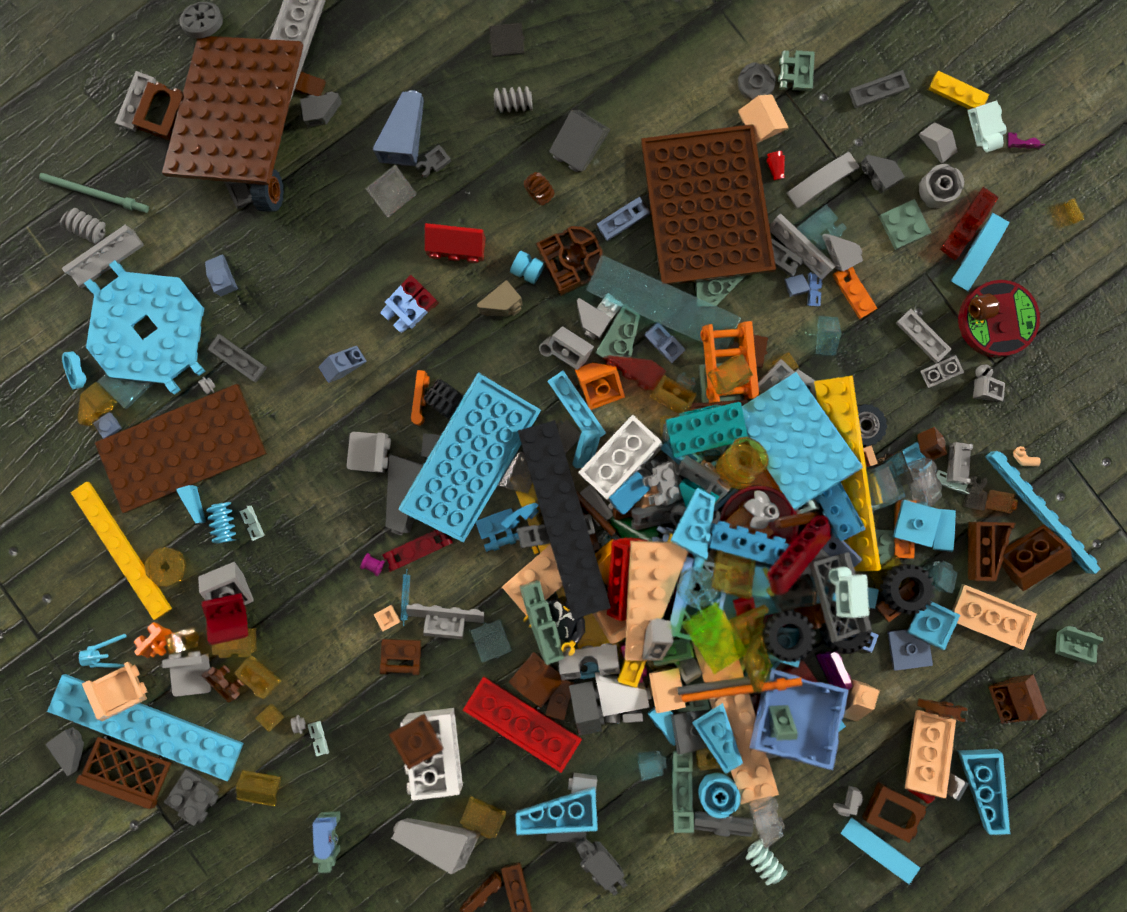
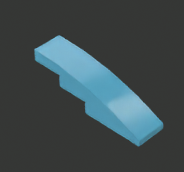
[951,213,1010,291]
[840,818,920,884]

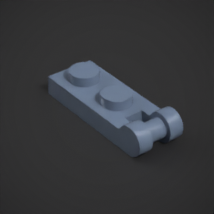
[596,197,651,241]

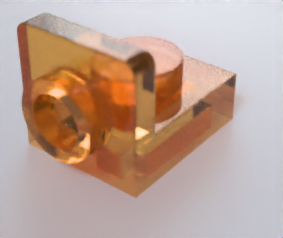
[986,490,1018,515]

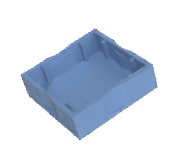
[749,669,849,770]

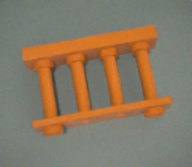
[700,321,759,403]

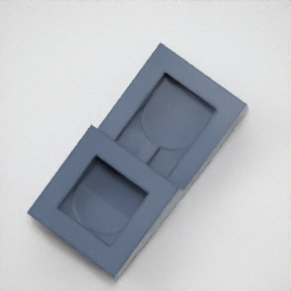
[644,322,685,363]

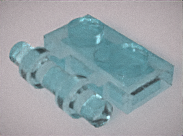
[797,204,847,250]

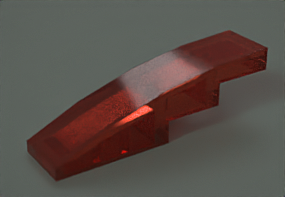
[940,187,999,260]

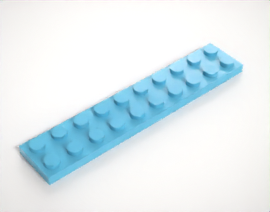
[47,674,244,781]

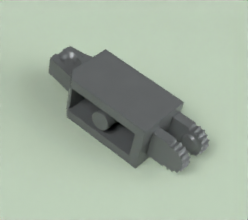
[575,837,627,896]

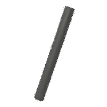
[677,675,758,695]

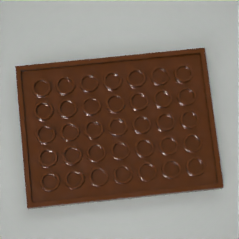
[162,36,304,185]
[641,124,776,286]

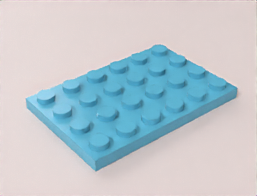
[742,372,863,511]

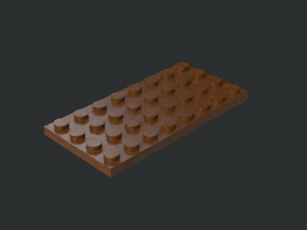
[95,384,267,513]

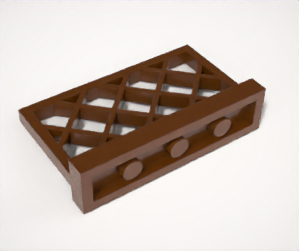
[76,737,172,809]

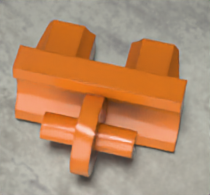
[134,622,173,658]

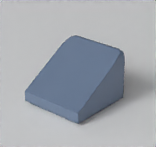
[784,274,810,297]

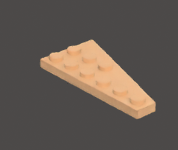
[625,541,689,660]

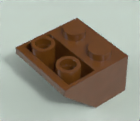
[988,674,1047,724]

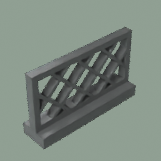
[809,552,872,642]

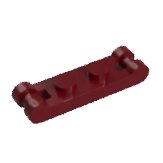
[382,529,453,572]

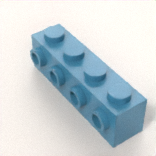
[815,482,866,541]
[708,520,790,565]

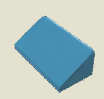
[609,471,651,515]

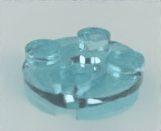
[677,567,718,608]

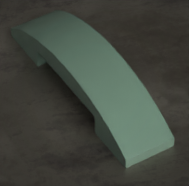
[672,751,694,833]

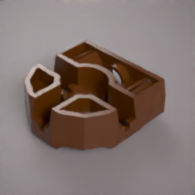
[536,226,603,296]

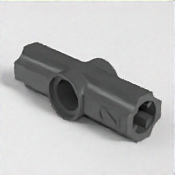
[694,811,753,837]

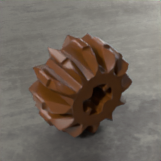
[524,172,555,206]

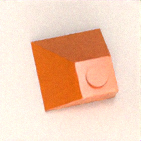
[575,363,625,410]

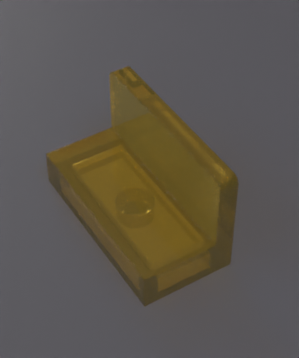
[236,770,281,806]

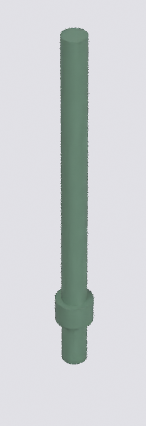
[39,173,149,213]

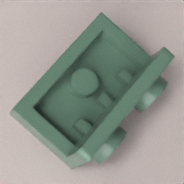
[1055,626,1103,665]

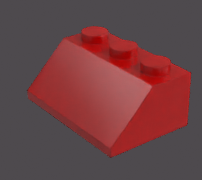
[425,223,486,263]

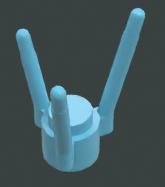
[79,634,127,668]

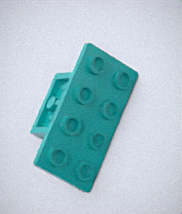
[666,402,748,458]

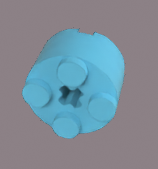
[698,773,740,818]

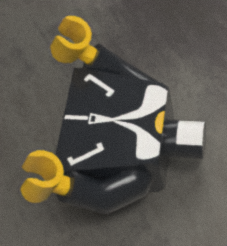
[524,596,585,656]

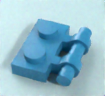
[476,508,519,552]

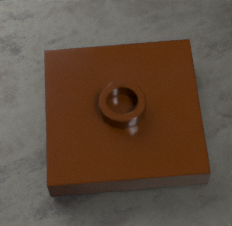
[389,713,444,770]

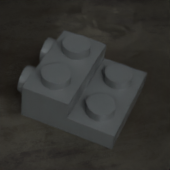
[164,768,220,826]

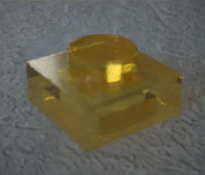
[256,703,285,732]

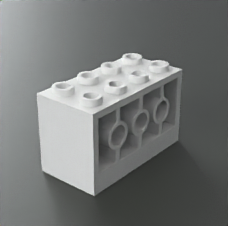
[578,415,663,502]
[400,708,463,800]

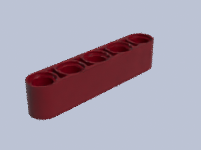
[767,516,832,595]

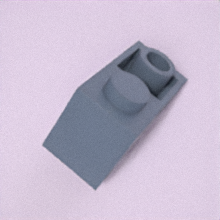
[318,346,367,383]

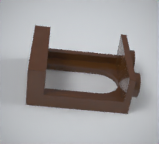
[132,82,184,141]
[862,782,926,843]

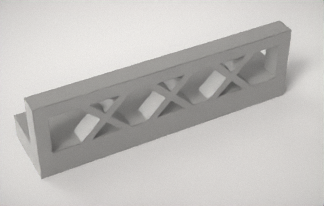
[62,225,144,288]

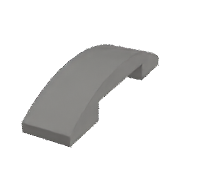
[787,152,860,209]

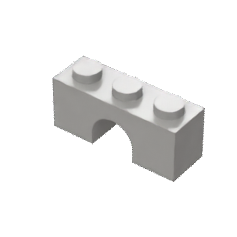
[559,643,620,680]

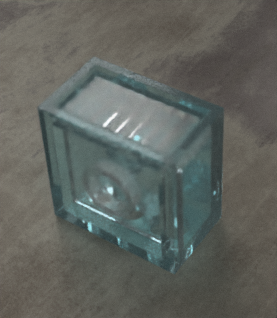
[866,461,906,511]

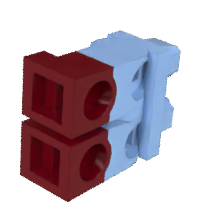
[380,275,439,333]

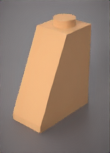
[843,679,880,721]

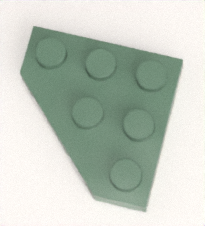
[696,275,746,308]

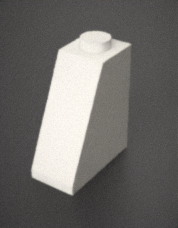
[595,672,651,716]

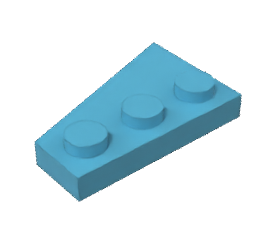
[692,703,743,774]

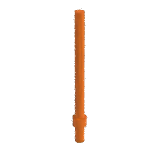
[682,678,803,702]

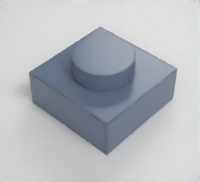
[93,413,122,439]

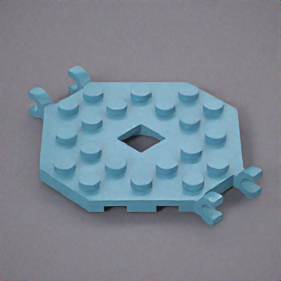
[84,260,205,394]

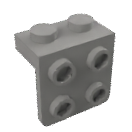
[347,432,391,473]
[162,651,212,696]

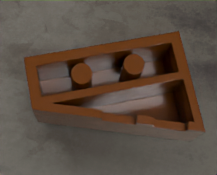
[968,522,1015,581]

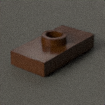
[545,680,574,721]

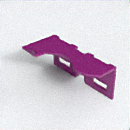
[1008,133,1045,149]

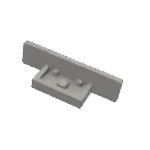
[406,604,484,639]

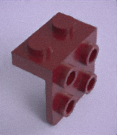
[202,593,249,645]

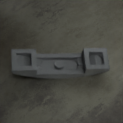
[517,514,595,548]

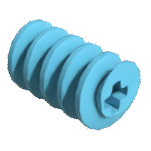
[206,502,236,544]

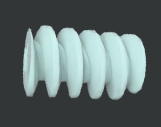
[745,839,788,885]

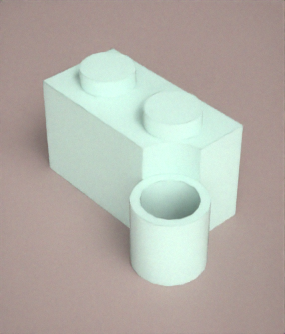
[968,100,1007,152]
[829,567,869,618]

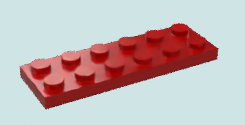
[463,676,582,773]

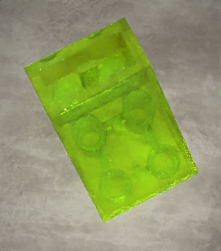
[682,601,748,674]

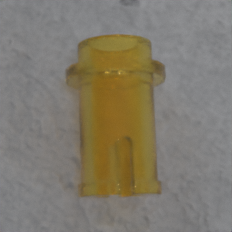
[1063,198,1085,224]

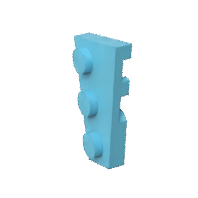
[670,488,715,560]

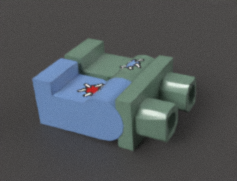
[313,811,340,873]

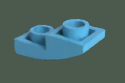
[501,503,539,529]

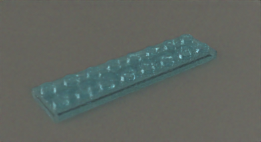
[586,254,741,350]

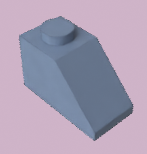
[205,254,238,296]

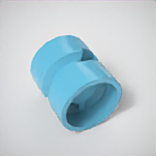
[510,251,545,284]

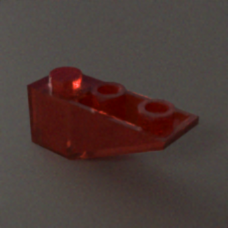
[603,355,666,391]

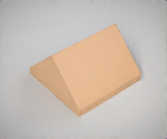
[738,95,789,144]
[649,666,686,713]

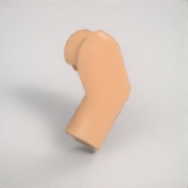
[1013,446,1040,467]

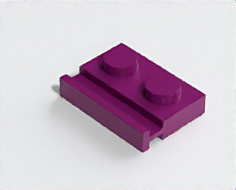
[816,651,853,690]

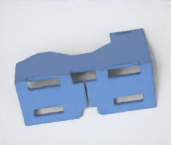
[807,272,822,306]

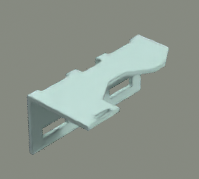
[934,470,969,494]
[240,506,265,541]
[308,721,329,756]

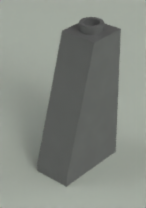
[386,455,424,535]

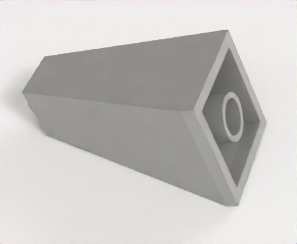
[392,818,481,874]

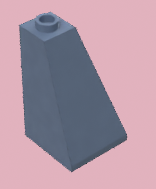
[373,90,424,166]

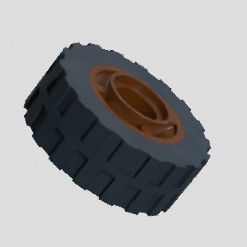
[250,169,284,211]

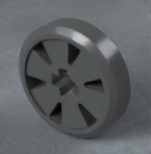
[180,2,223,38]

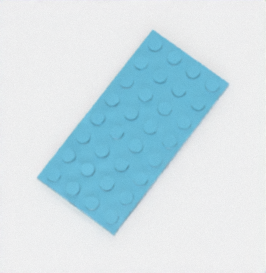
[398,373,541,543]

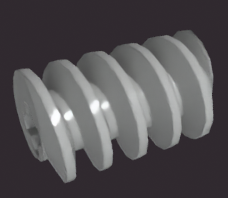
[494,86,533,113]
[60,208,106,245]

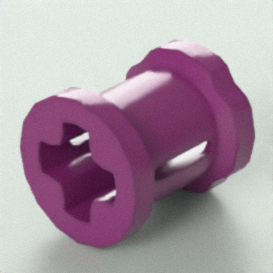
[360,553,385,577]

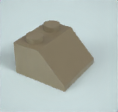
[476,280,523,317]

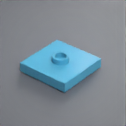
[893,500,941,547]
[907,601,961,651]

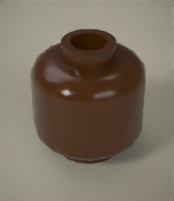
[968,293,1000,321]

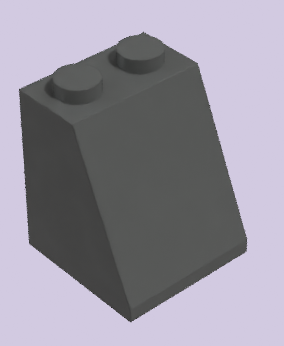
[549,110,611,172]

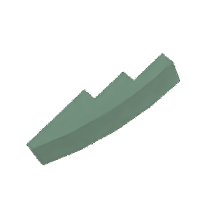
[519,580,564,665]

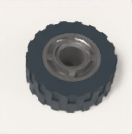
[857,404,887,447]

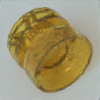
[716,437,768,489]

